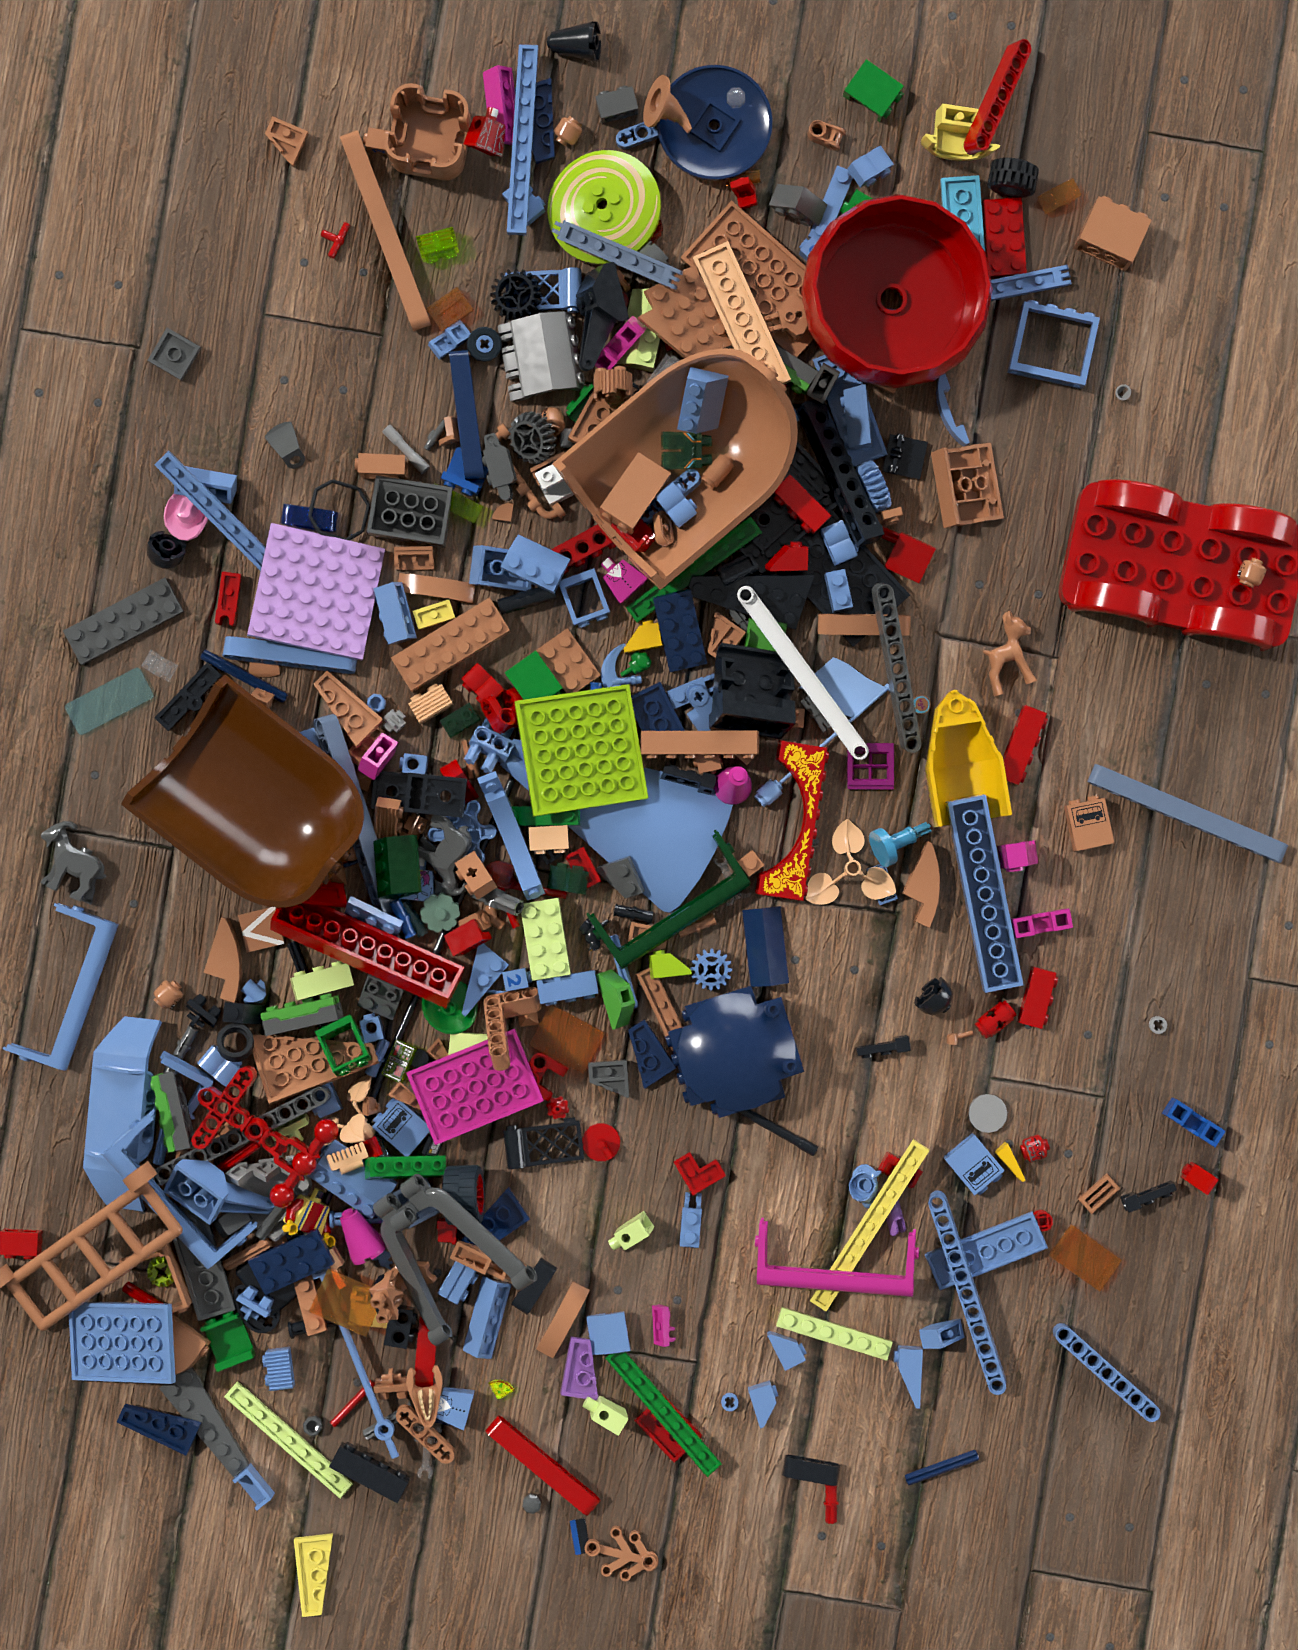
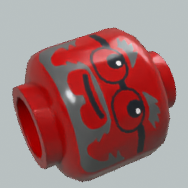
[1020,1135,1050,1163]

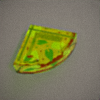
[488,1379,515,1400]

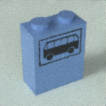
[372,1098,430,1156]
[943,1133,1004,1195]

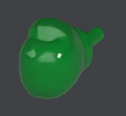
[620,651,652,677]

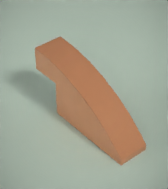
[901,841,940,928]
[204,917,242,1003]

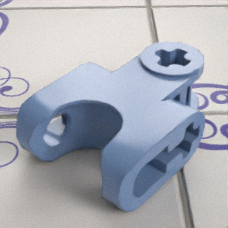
[685,683,713,731]

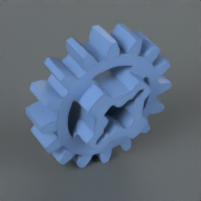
[690,948,732,991]

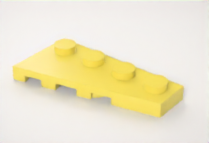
[294,1533,333,1617]

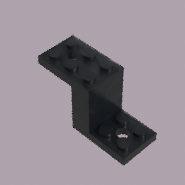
[370,771,468,818]

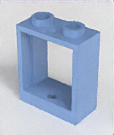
[559,568,610,628]

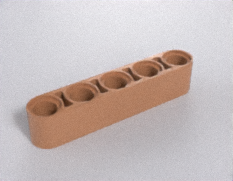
[818,614,911,636]

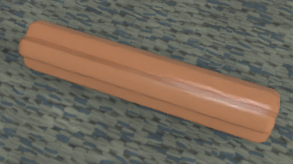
[223,1238,272,1271]

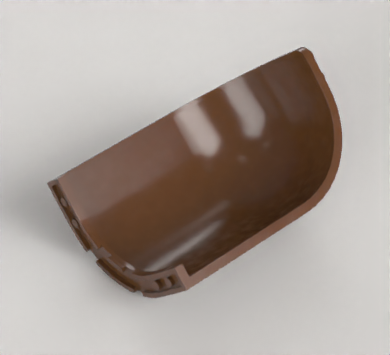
[121,675,364,908]

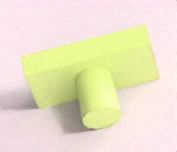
[271,1113,309,1141]

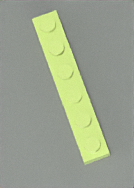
[776,1307,893,1360]

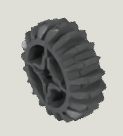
[508,411,557,464]

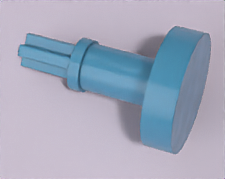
[869,822,931,867]

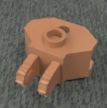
[763,296,808,339]

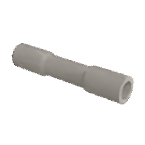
[382,424,430,474]

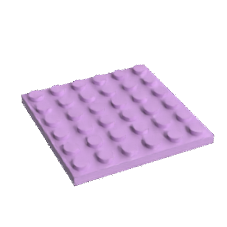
[247,523,385,661]

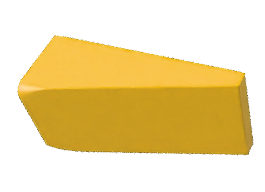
[995,1142,1025,1182]

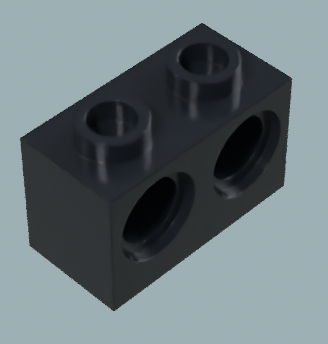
[384,1305,418,1349]

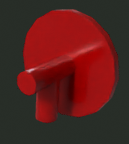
[582,1123,620,1161]

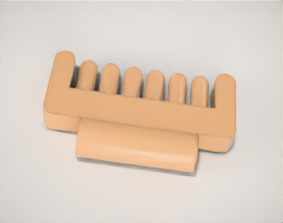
[326,1142,368,1175]

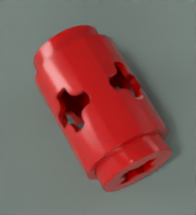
[974,1000,1017,1039]

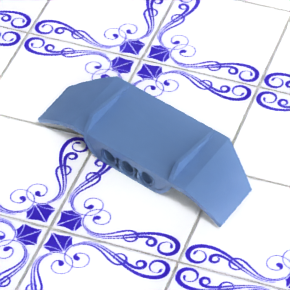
[83,1016,162,1211]

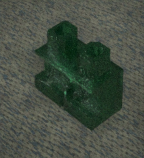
[440,703,482,739]

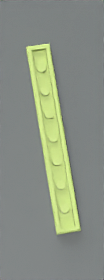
[224,1381,354,1499]

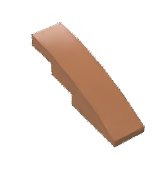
[450,1240,527,1281]

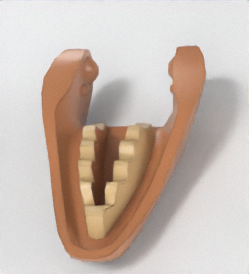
[406,1365,442,1428]

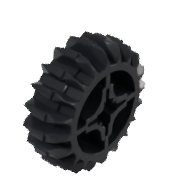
[490,268,542,320]

